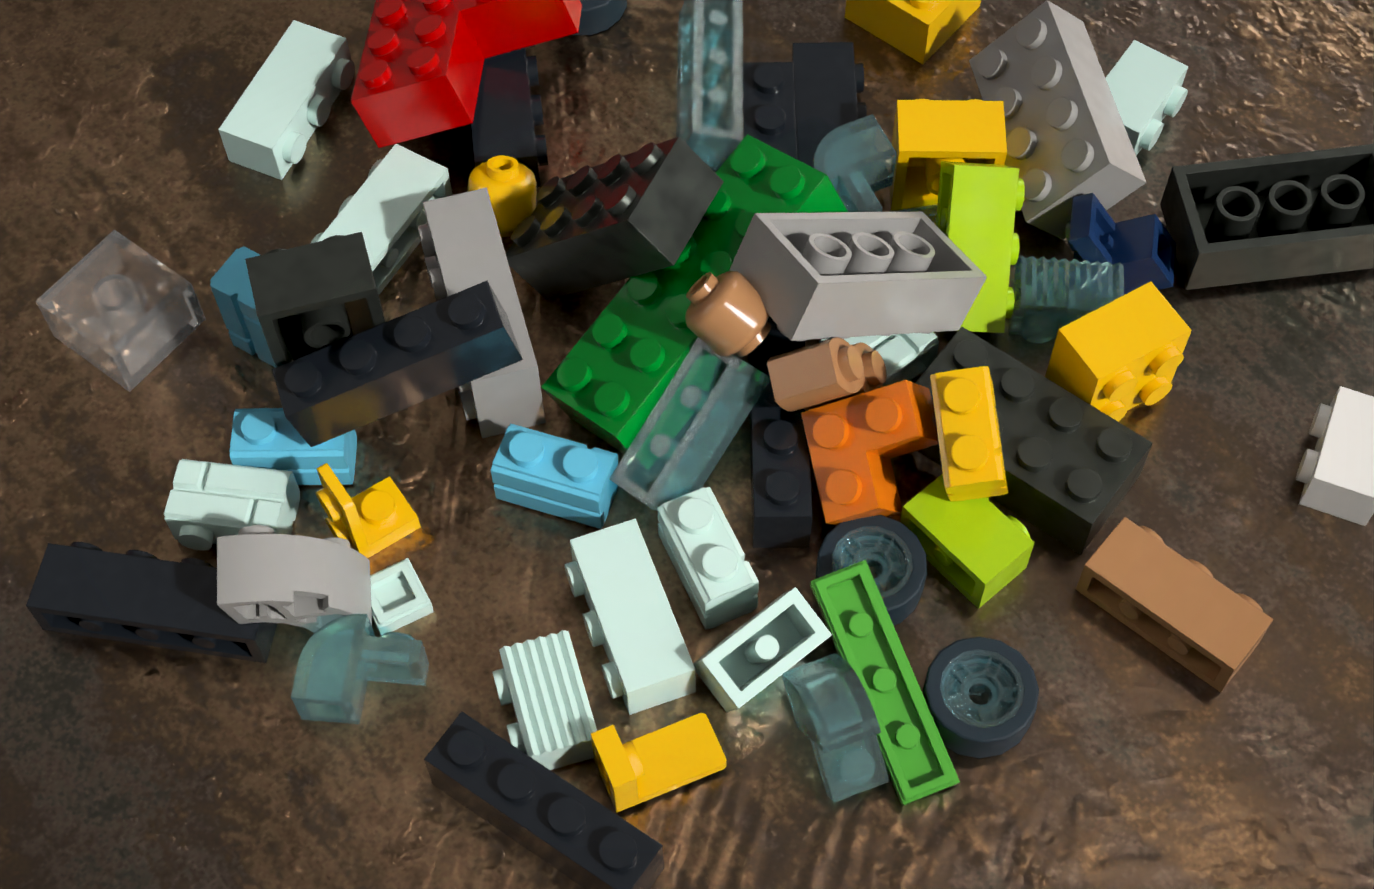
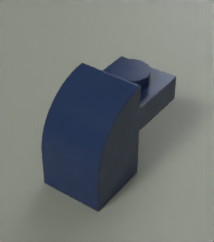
[1066,193,1176,294]

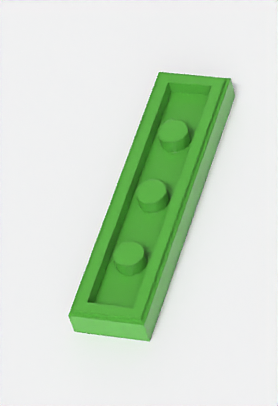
[810,560,960,806]

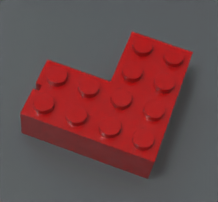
[351,0,582,148]

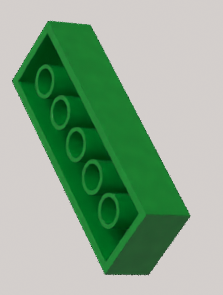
[541,134,848,467]

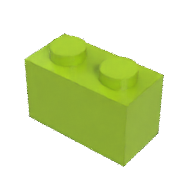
[900,474,1035,609]

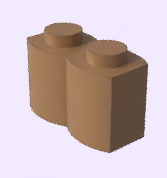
[767,337,887,412]

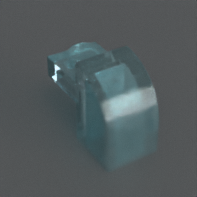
[813,114,897,212]
[291,614,429,724]
[782,653,890,802]

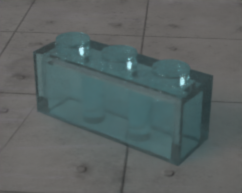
[609,338,770,511]

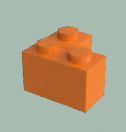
[801,380,939,525]

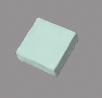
[370,558,434,637]

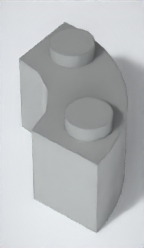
[217,525,372,634]

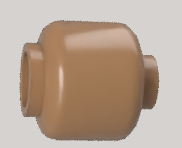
[685,271,771,357]

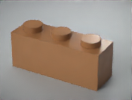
[1076,517,1274,693]

